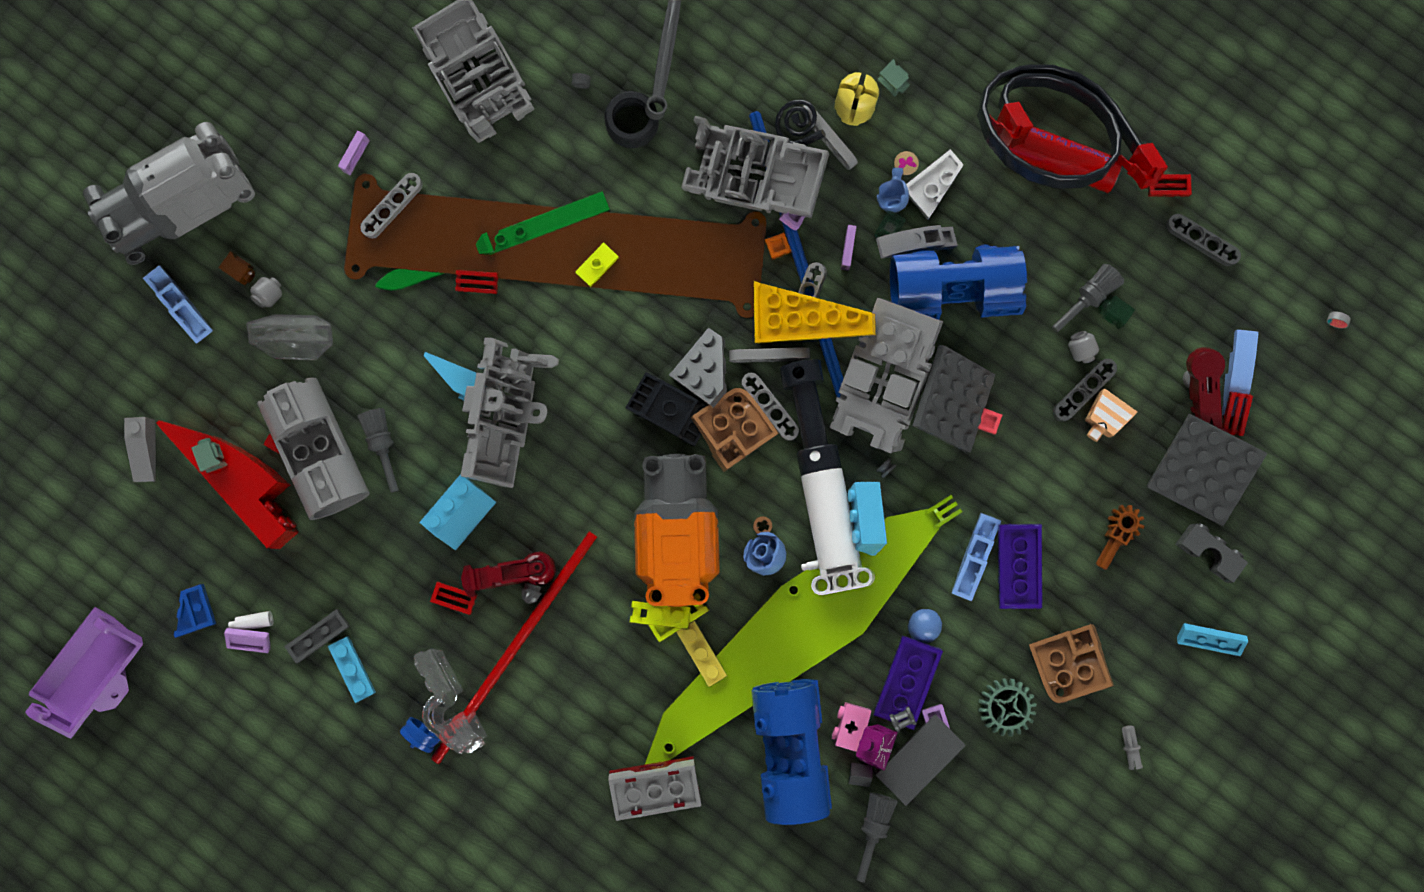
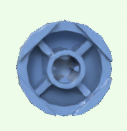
[743,532,787,575]

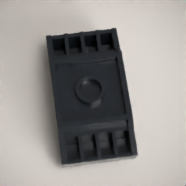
[625,372,707,447]

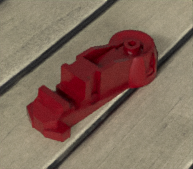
[1186,347,1228,433]
[461,551,556,597]

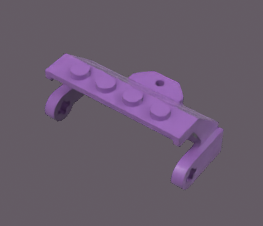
[26,607,143,739]

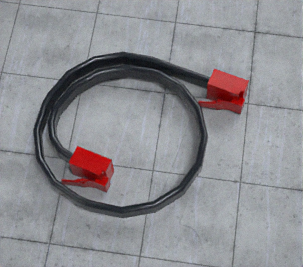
[977,64,1168,189]

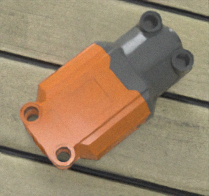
[634,454,720,607]

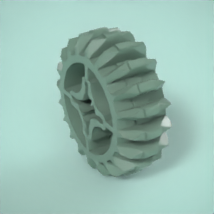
[978,678,1037,737]

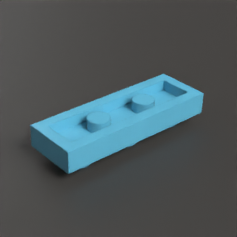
[1177,623,1248,656]
[328,636,376,703]

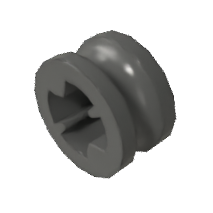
[876,458,897,478]

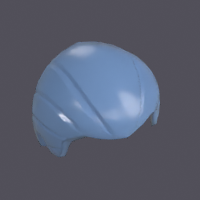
[877,168,909,213]
[908,609,942,644]

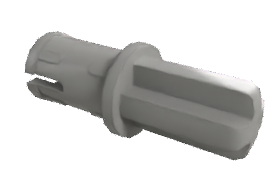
[1122,726,1143,770]

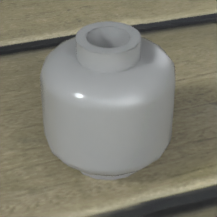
[250,277,282,308]
[1068,331,1099,363]

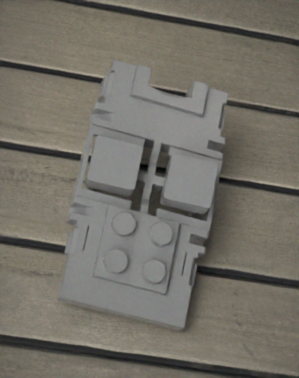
[412,0,535,143]
[681,116,829,218]
[830,298,943,453]
[461,338,559,488]

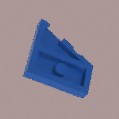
[174,584,216,638]

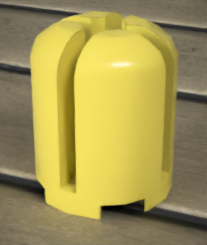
[835,72,879,126]

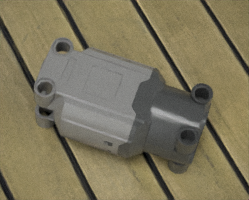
[83,122,255,265]

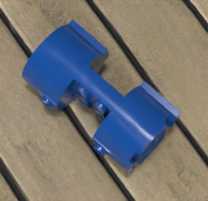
[890,245,1027,320]
[751,679,832,825]

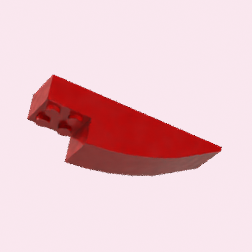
[156,420,299,549]

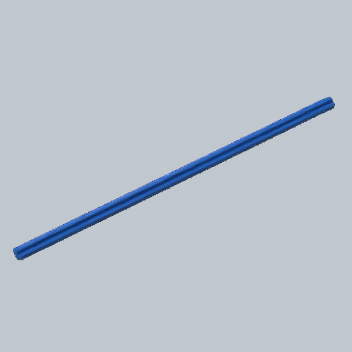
[749,111,844,397]

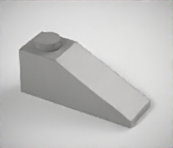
[124,417,156,482]

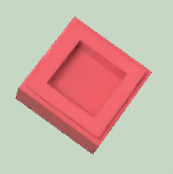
[978,408,1002,435]

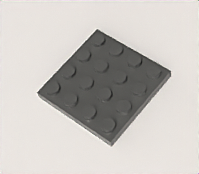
[913,345,996,453]
[1147,413,1268,526]

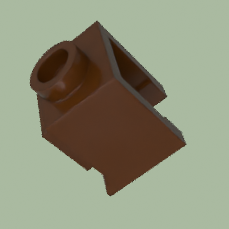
[218,251,255,285]

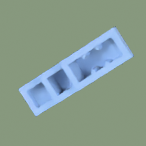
[143,265,213,344]
[1222,330,1258,417]
[952,513,1001,601]

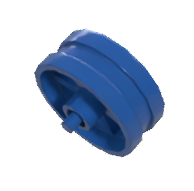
[400,717,441,753]

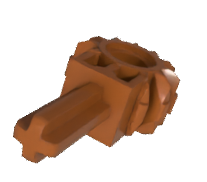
[1096,505,1144,570]

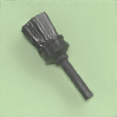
[1052,264,1124,333]
[357,408,399,493]
[856,793,898,882]

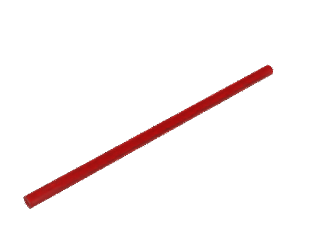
[431,531,597,764]

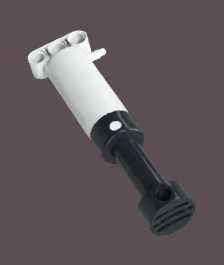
[779,359,875,595]

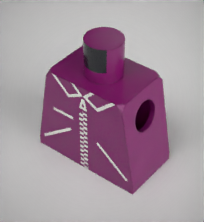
[856,724,897,771]

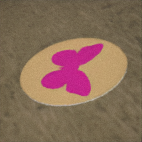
[894,151,919,175]

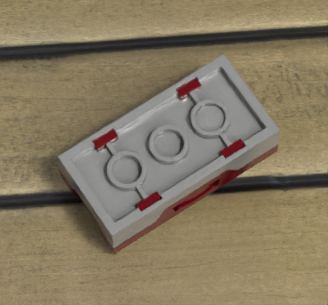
[609,756,701,821]

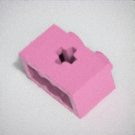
[831,702,871,752]

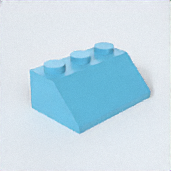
[419,474,497,550]
[848,482,887,556]

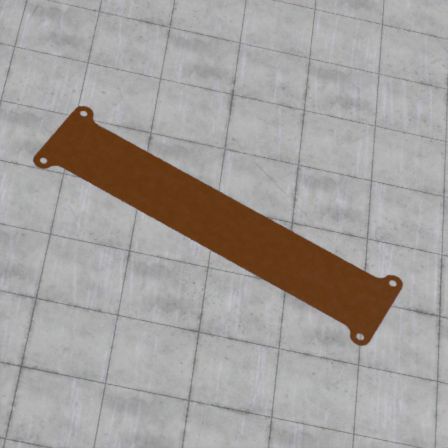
[344,174,767,318]

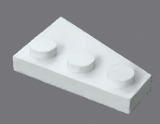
[906,149,963,220]

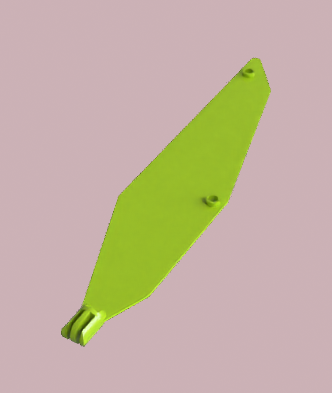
[645,495,963,764]

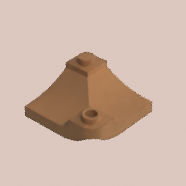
[691,388,778,472]
[1029,624,1114,703]

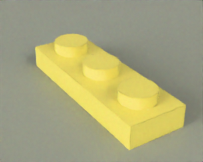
[677,621,727,687]

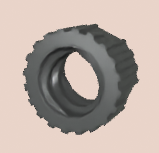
[572,73,591,89]

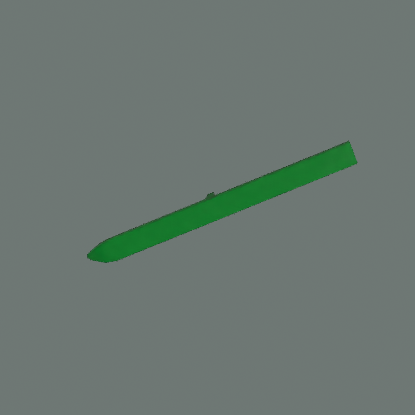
[375,191,610,291]

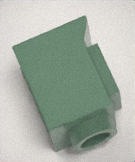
[877,59,910,97]
[191,438,228,473]

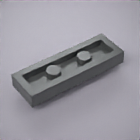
[284,609,350,664]

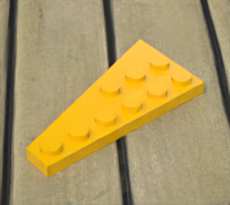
[754,281,876,344]

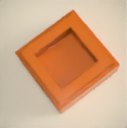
[765,233,791,260]

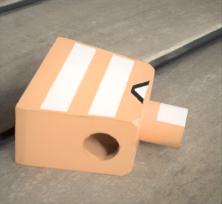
[1085,389,1137,442]

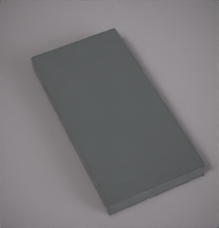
[875,714,966,806]

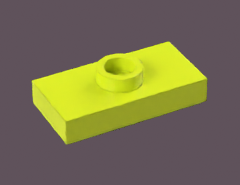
[575,242,619,287]

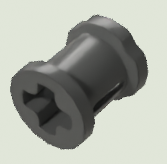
[889,706,917,733]

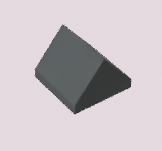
[848,762,872,787]

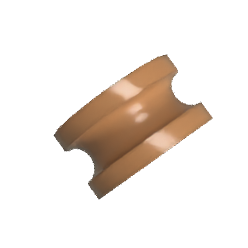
[753,516,772,534]

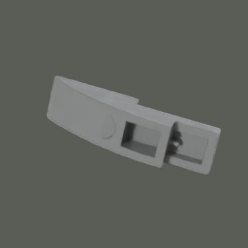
[876,225,958,259]

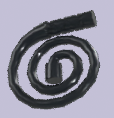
[775,99,826,146]

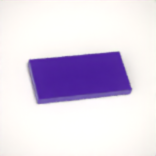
[998,524,1042,609]
[873,635,943,730]

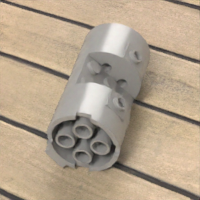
[257,378,370,520]

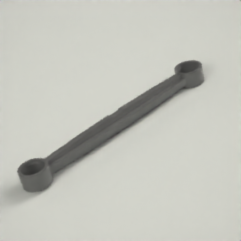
[645,0,681,120]

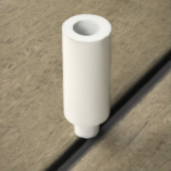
[228,611,273,630]

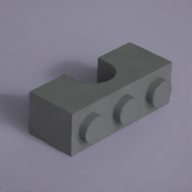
[1175,523,1248,583]

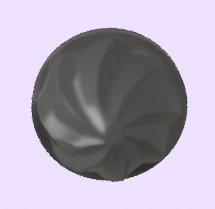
[521,583,542,604]

